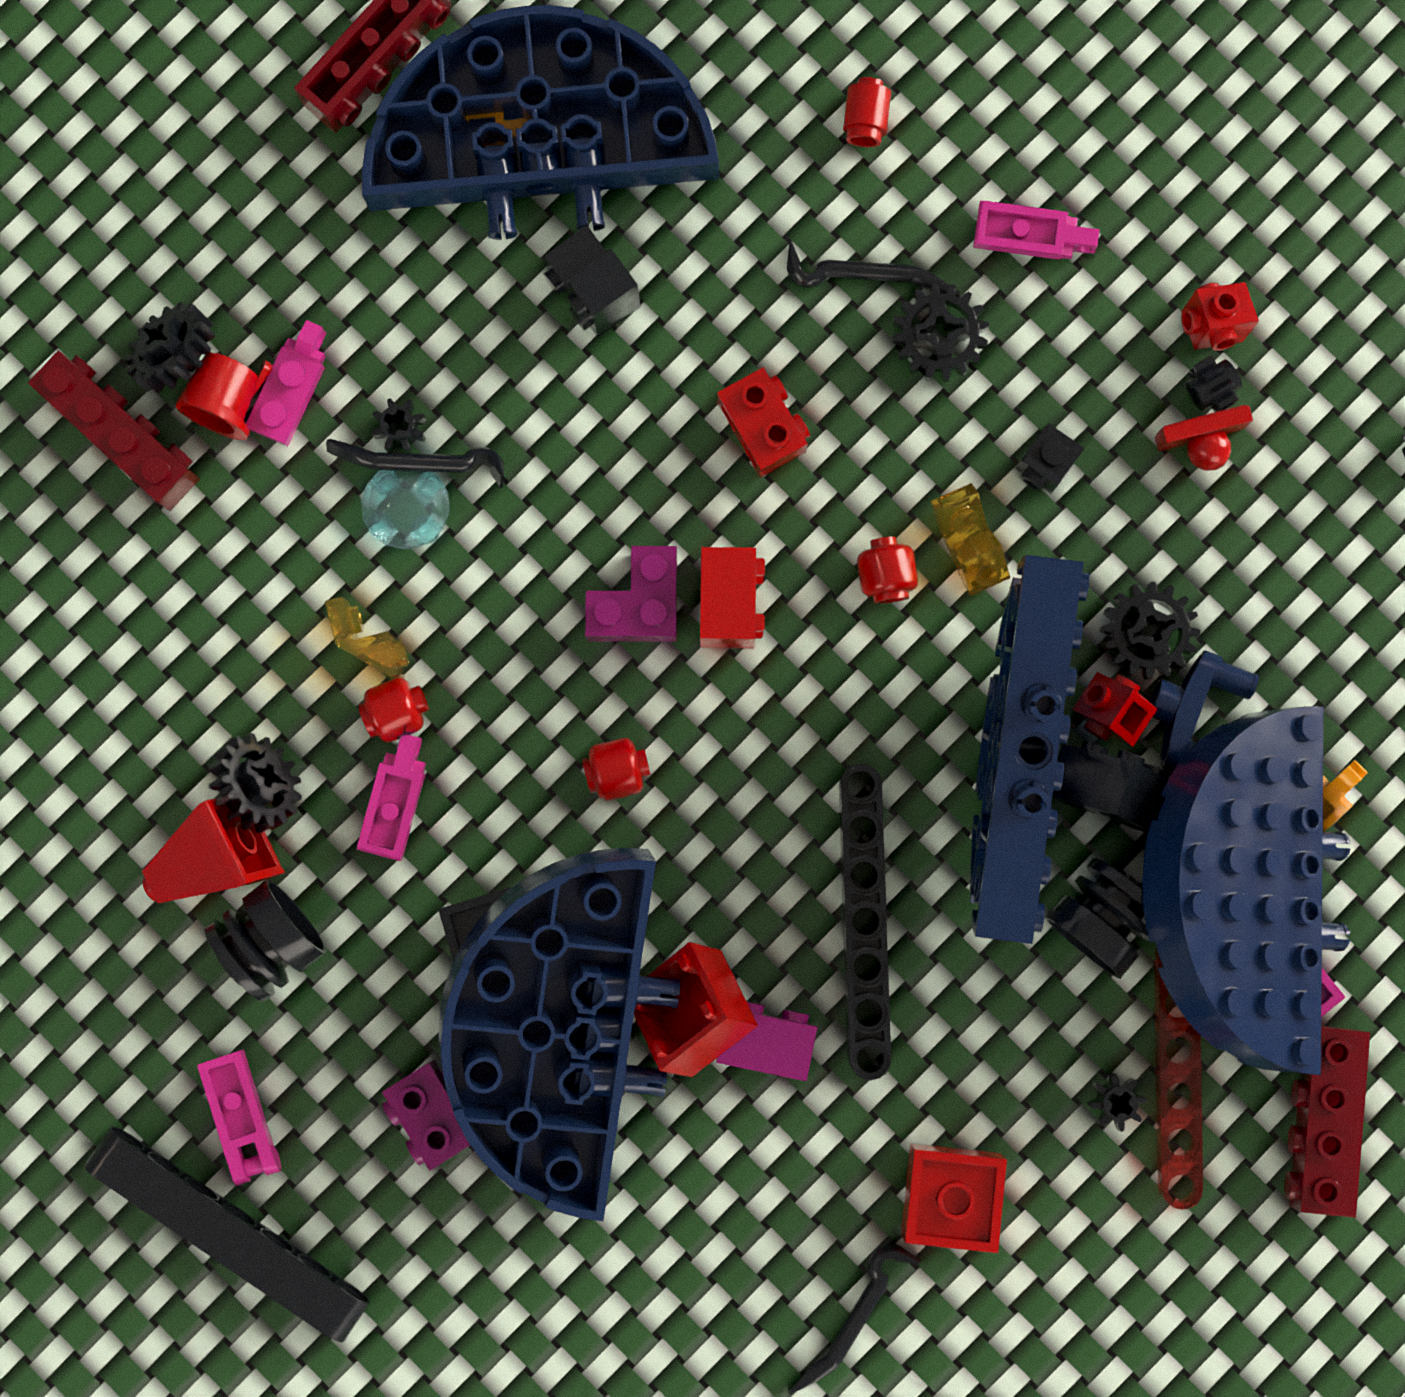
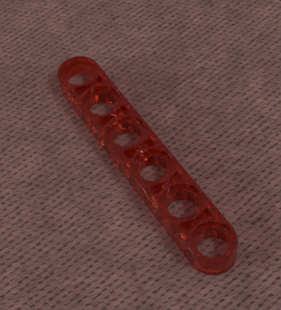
[1154,949,1203,1210]

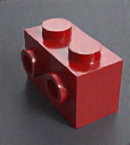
[717,367,810,478]

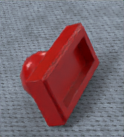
[1154,404,1253,471]

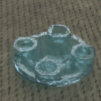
[361,470,450,549]

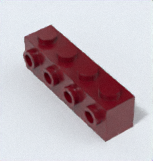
[294,0,452,134]
[28,350,200,511]
[1284,1026,1371,1218]

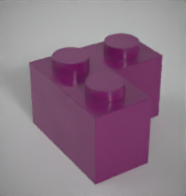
[585,546,677,642]

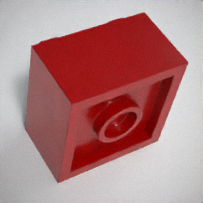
[700,547,765,649]
[634,942,758,1077]
[901,1143,1007,1253]

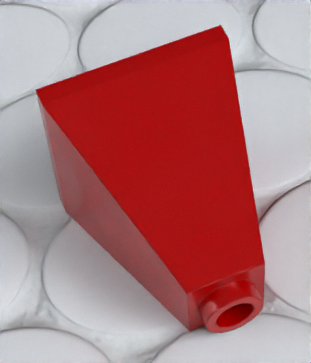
[142,798,285,903]

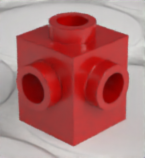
[1181,282,1259,351]
[1073,672,1157,747]

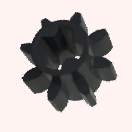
[1185,356,1242,413]
[371,398,427,453]
[1087,1073,1147,1132]

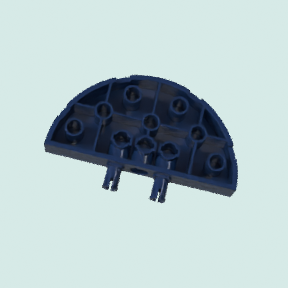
[362,5,719,240]
[970,555,1089,944]
[1142,706,1350,1075]
[438,848,680,1222]

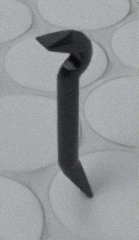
[786,242,961,297]
[326,439,504,488]
[788,1244,921,1395]

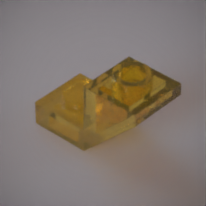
[931,483,1010,596]
[325,597,409,679]

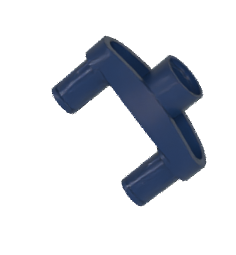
[1149,650,1259,771]

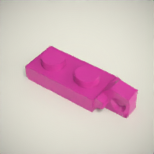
[973,200,1100,260]
[246,320,327,447]
[356,735,426,861]

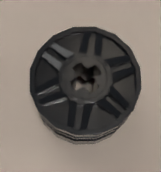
[1044,858,1149,979]
[204,879,327,1002]

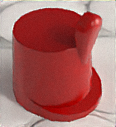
[175,352,273,440]

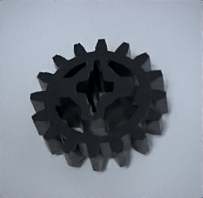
[892,283,989,382]
[124,302,215,393]
[1099,581,1201,680]
[208,733,302,833]

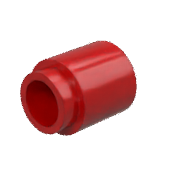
[843,77,891,148]

